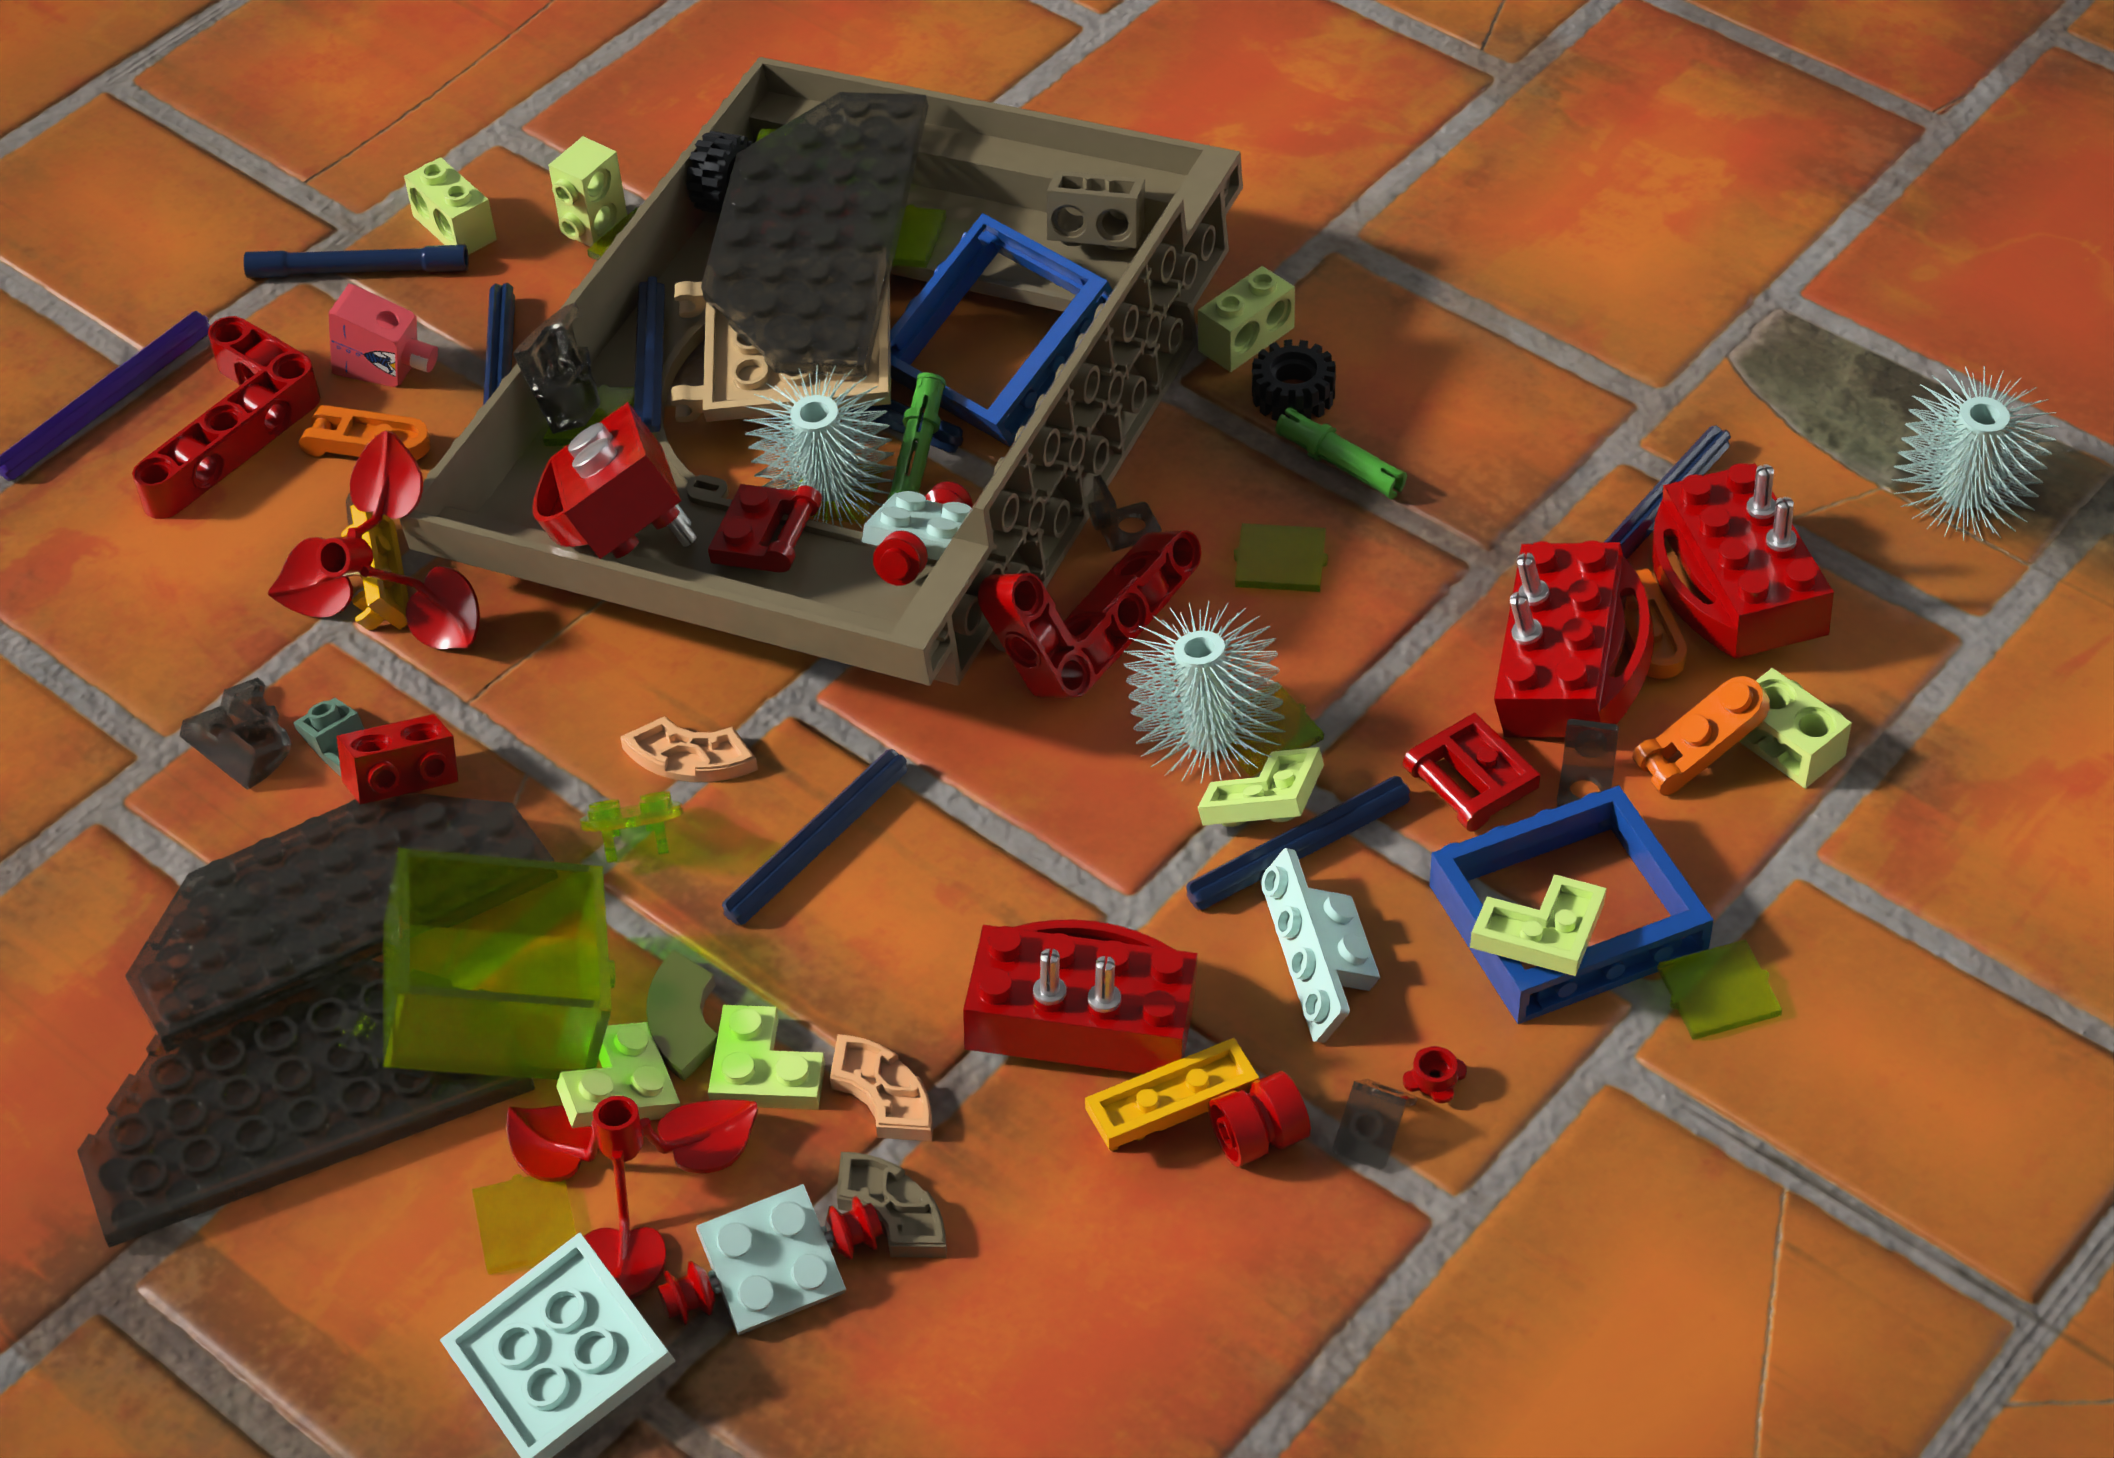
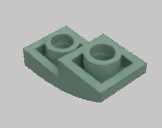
[293,698,365,778]

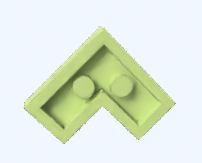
[1198,747,1324,827]
[1470,874,1607,976]
[708,1005,825,1110]
[556,1022,680,1128]

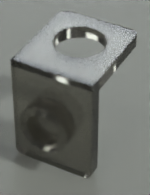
[1088,475,1162,552]
[1556,719,1619,807]
[1332,1079,1418,1170]

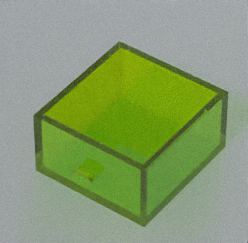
[383,848,616,1080]

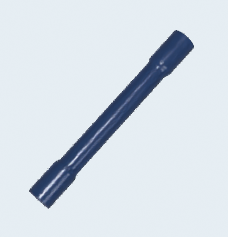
[244,244,469,278]

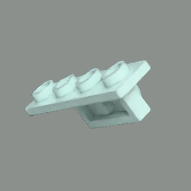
[1260,848,1381,1043]

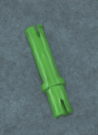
[887,372,946,500]
[1275,407,1407,499]

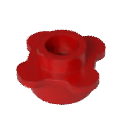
[1403,1046,1467,1103]

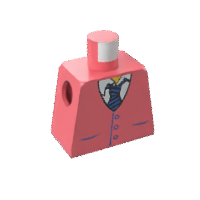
[329,283,438,387]

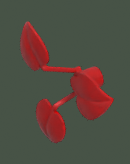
[268,431,480,649]
[507,1096,758,1300]

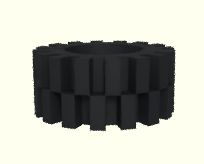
[687,131,759,216]
[1252,339,1336,421]

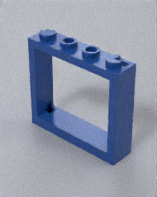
[890,213,1113,447]
[1429,785,1714,1024]

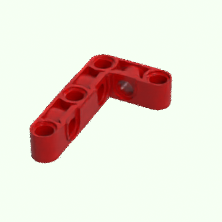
[132,316,321,519]
[978,530,1202,698]

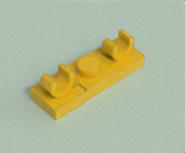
[341,505,409,631]
[1085,1038,1259,1151]

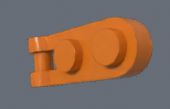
[299,405,431,461]
[1624,568,1687,679]
[1632,676,1770,796]

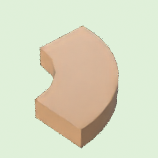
[620,716,758,782]
[830,1034,933,1141]

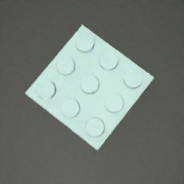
[440,1232,676,1458]

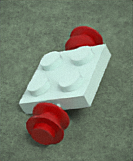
[862,481,973,586]
[657,1184,883,1335]

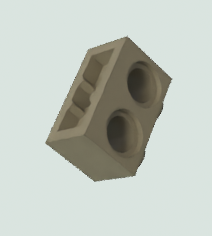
[1047,171,1145,250]

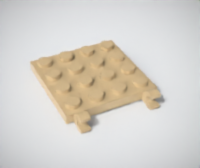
[671,253,891,422]

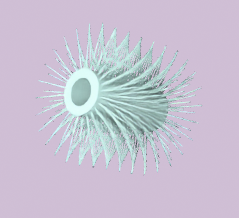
[743,365,896,528]
[1891,366,2059,541]
[1124,601,1286,783]

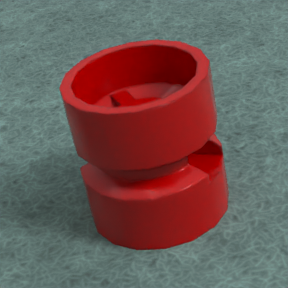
[1208,1071,1311,1167]

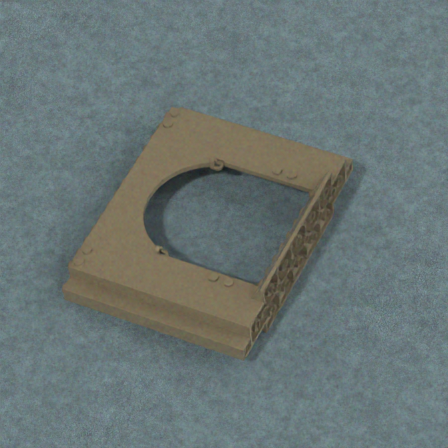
[400,57,1243,686]

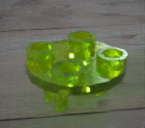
[579,791,684,863]

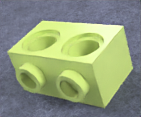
[548,136,628,248]
[404,157,497,255]
[1198,266,1295,372]
[1739,668,1852,789]

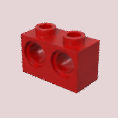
[336,714,459,805]

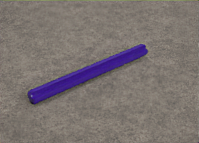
[0,311,210,481]

